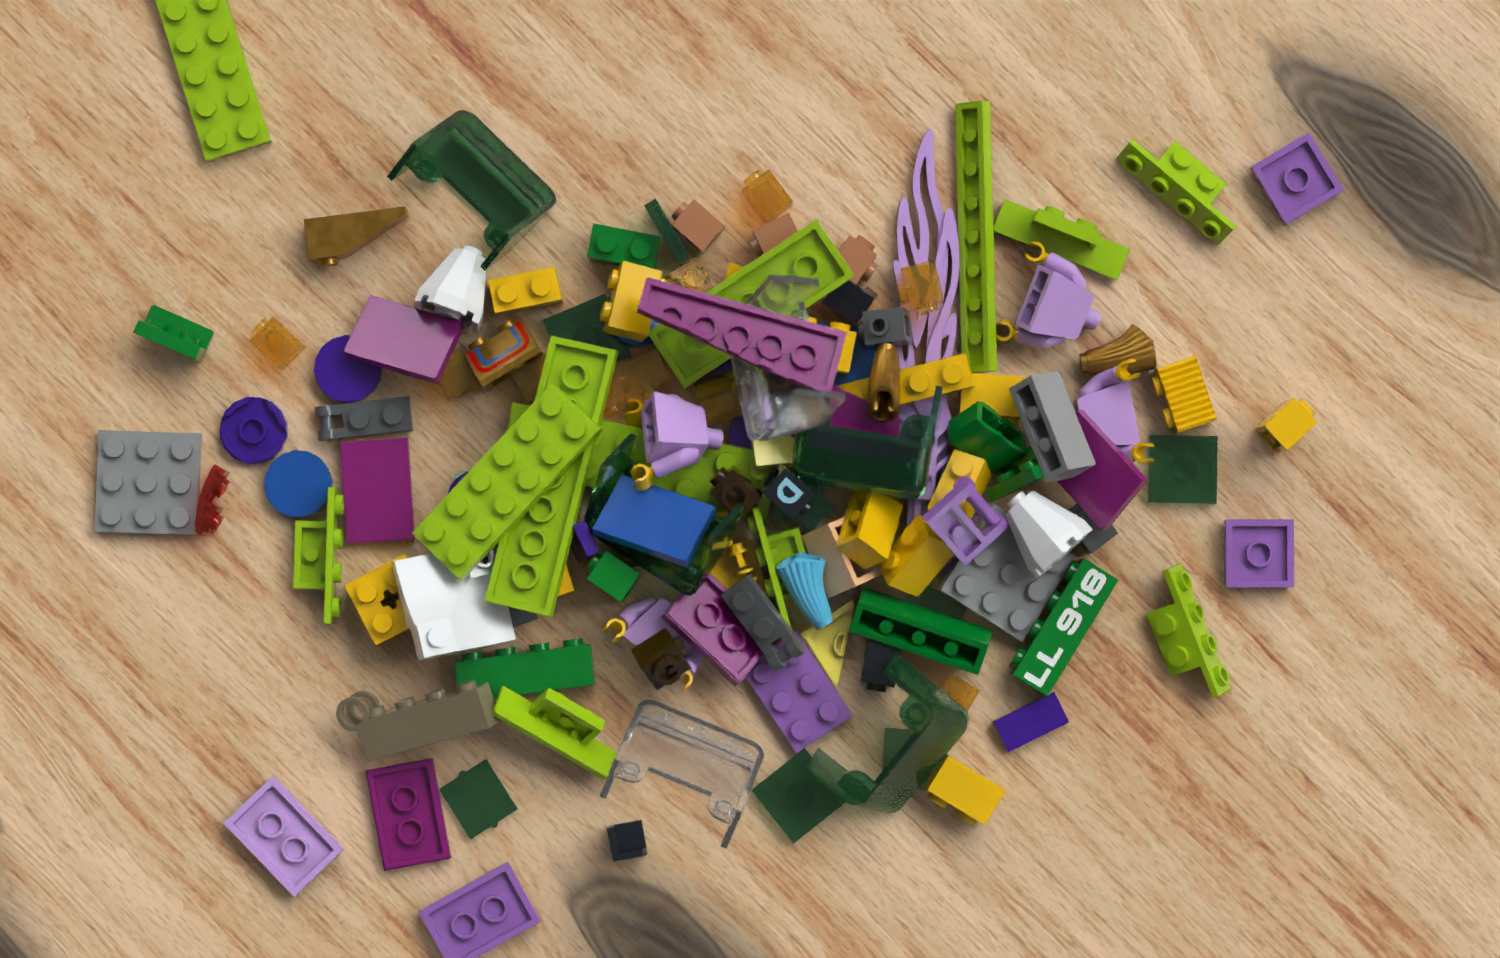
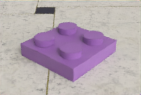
[1249,132,1344,226]
[1224,519,1294,587]

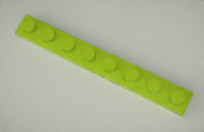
[955,100,997,373]

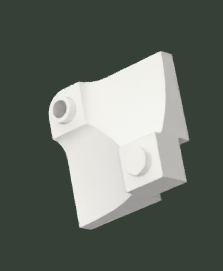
[392,547,516,661]

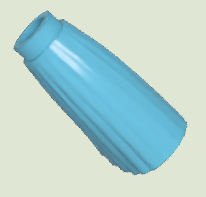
[775,552,833,629]

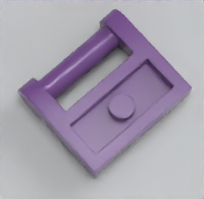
[922,476,1008,566]

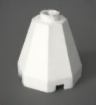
[414,245,487,332]
[1005,491,1093,578]

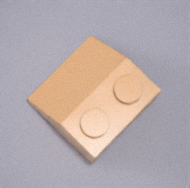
[801,517,882,598]

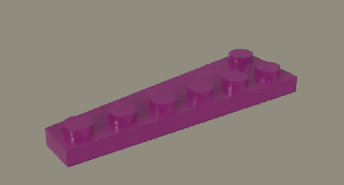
[637,277,847,399]

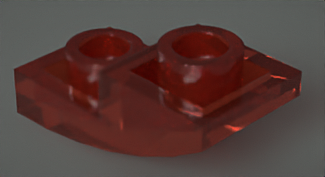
[195,464,230,537]

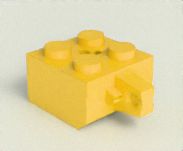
[344,554,410,646]

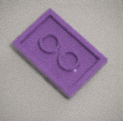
[745,631,853,753]
[419,861,542,958]

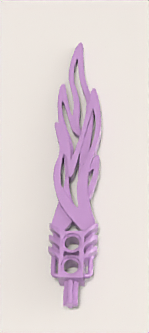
[891,129,959,527]

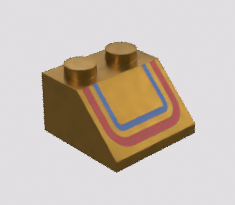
[464,318,545,391]

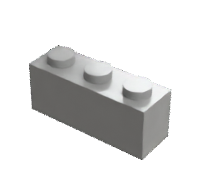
[1009,371,1096,483]

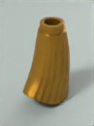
[1079,324,1157,374]
[867,343,901,422]

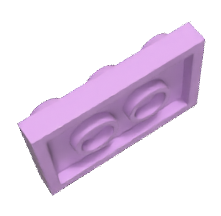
[223,776,344,897]

